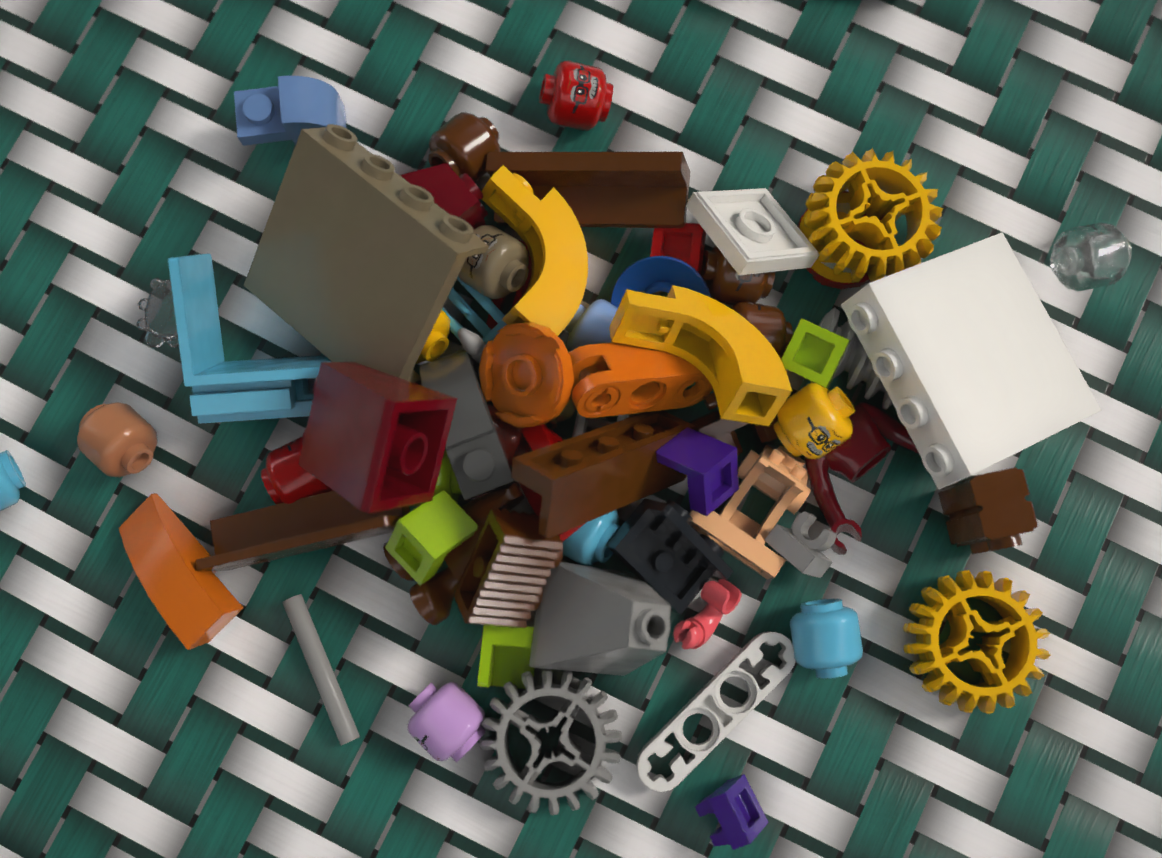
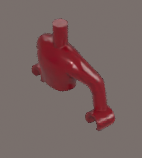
[804,402,919,555]

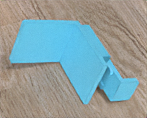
[168,253,332,424]

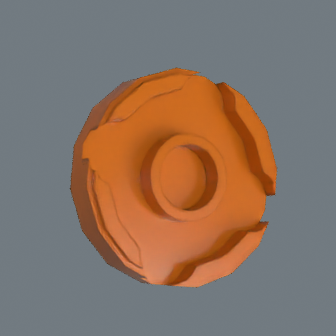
[479,322,574,428]

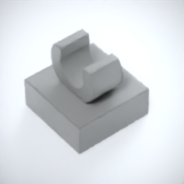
[765,512,837,578]

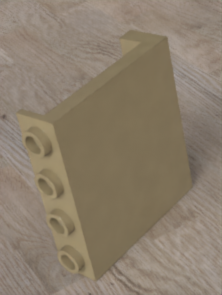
[243,124,489,385]

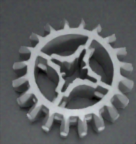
[479,668,622,815]

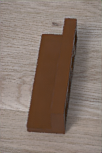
[485,152,691,228]
[511,410,696,539]
[195,491,410,571]

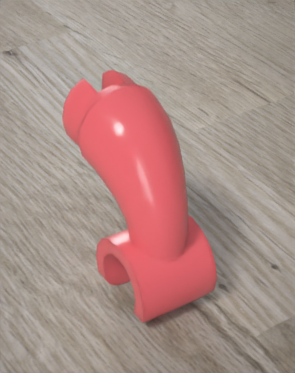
[673,579,742,649]

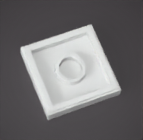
[686,188,819,276]

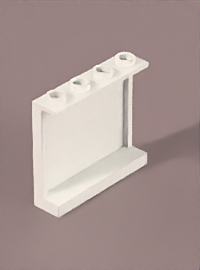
[841,232,1102,490]

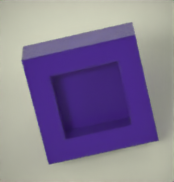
[695,774,769,850]

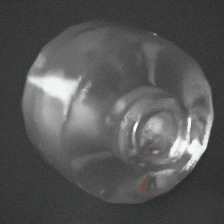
[1050,222,1132,292]

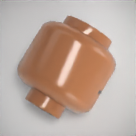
[77,402,157,477]

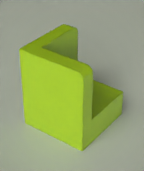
[781,318,850,388]
[385,490,478,586]
[477,625,535,689]

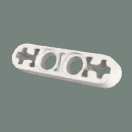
[636,632,795,792]

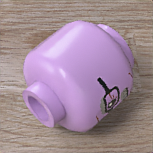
[407,682,486,762]

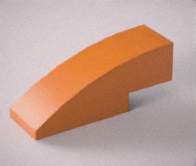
[118,493,243,650]

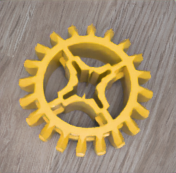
[804,148,943,283]
[903,570,1051,714]

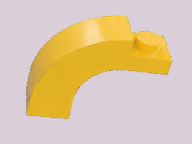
[481,165,588,336]
[609,285,792,426]

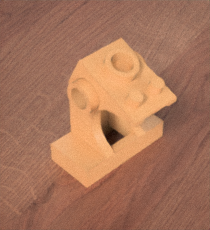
[689,444,811,579]

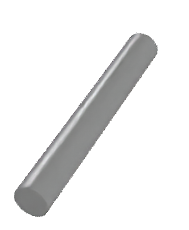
[282,594,360,746]

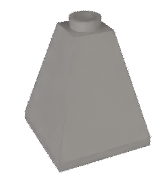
[529,562,671,676]

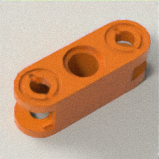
[569,342,713,418]

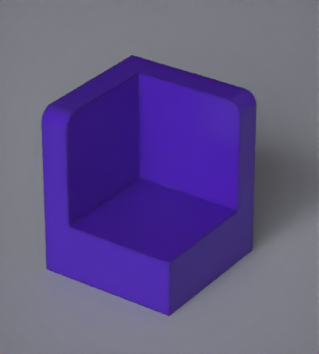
[656,427,739,517]

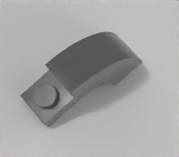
[420,349,515,501]

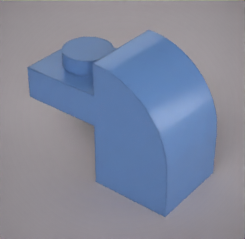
[234,76,347,146]

